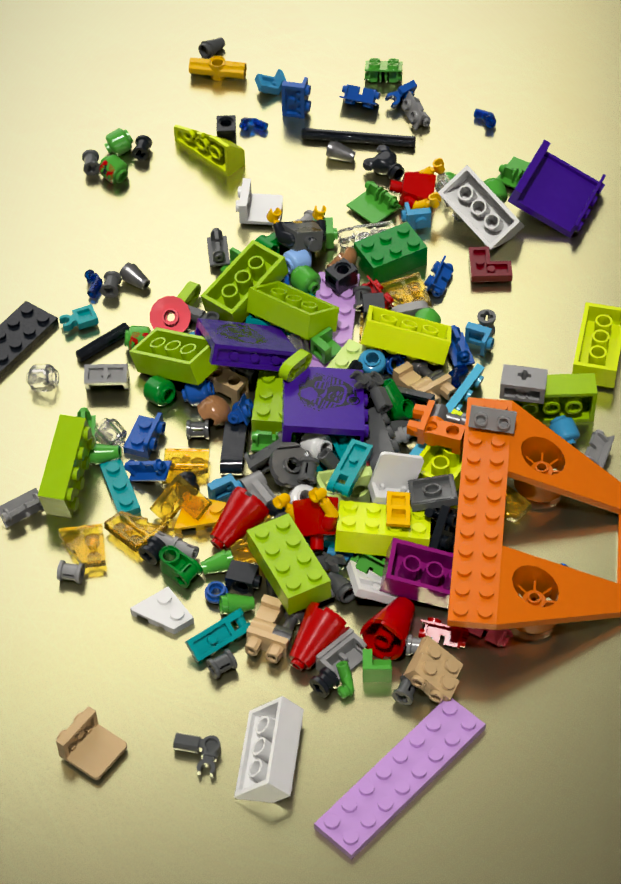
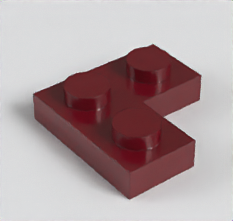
[468,247,513,282]

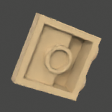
[404,636,463,704]

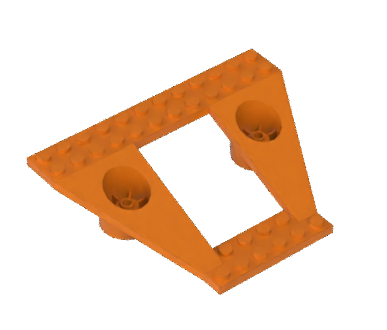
[447,397,621,634]

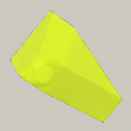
[173,124,245,176]

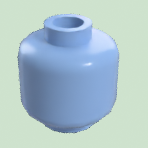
[283,249,312,274]

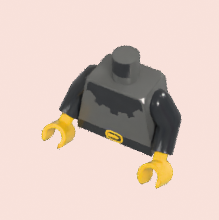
[266,205,327,252]

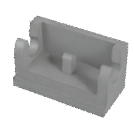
[83,364,130,390]
[316,628,367,681]

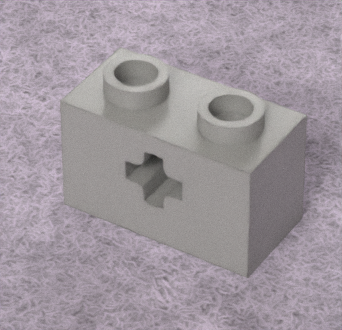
[499,364,548,404]

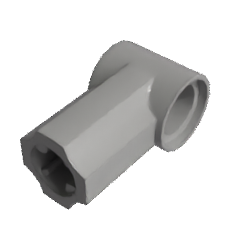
[239,470,276,507]

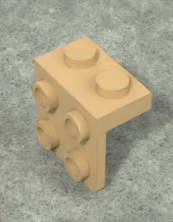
[56,706,127,780]

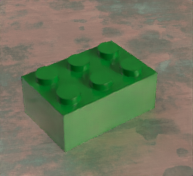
[354,222,428,283]

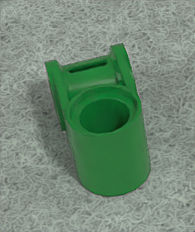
[159,545,203,588]

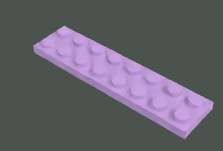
[314,698,486,860]

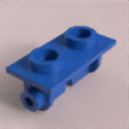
[339,84,380,109]
[423,255,454,297]
[448,325,475,368]
[228,393,254,426]
[124,459,172,482]

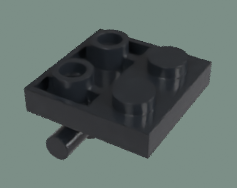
[425,505,457,553]

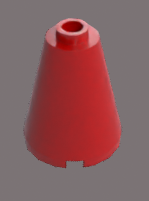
[210,486,271,550]
[360,597,415,660]
[289,602,350,671]

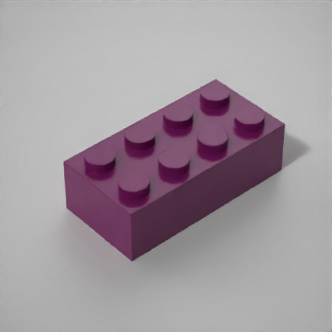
[379,537,453,609]

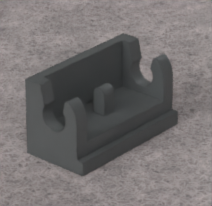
[244,431,287,474]

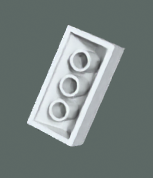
[438,165,524,250]
[234,696,304,803]

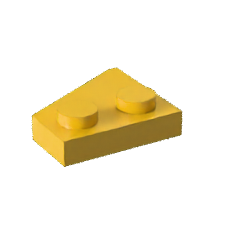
[174,494,227,534]

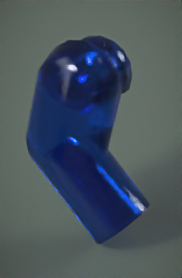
[84,269,103,298]

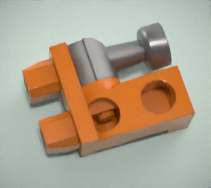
[407,400,466,455]

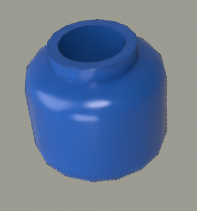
[182,378,215,407]

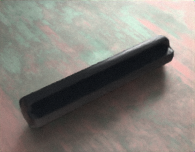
[75,323,129,362]

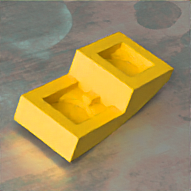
[386,491,411,528]

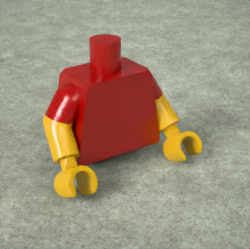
[388,158,445,209]
[272,487,339,551]

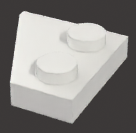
[346,560,400,604]
[130,587,194,634]

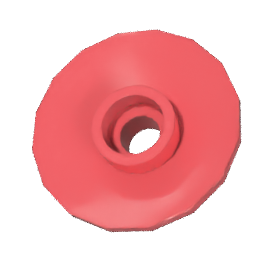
[150,296,191,333]

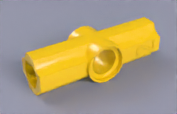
[189,56,247,81]

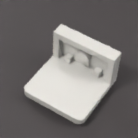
[235,178,283,225]
[368,451,424,506]

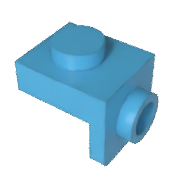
[255,69,286,95]
[401,202,431,229]
[465,321,494,356]
[207,473,243,501]

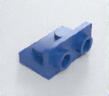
[281,77,311,119]
[123,412,166,459]

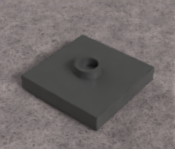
[408,474,458,512]

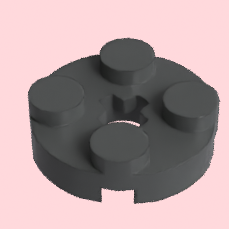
[269,442,312,488]

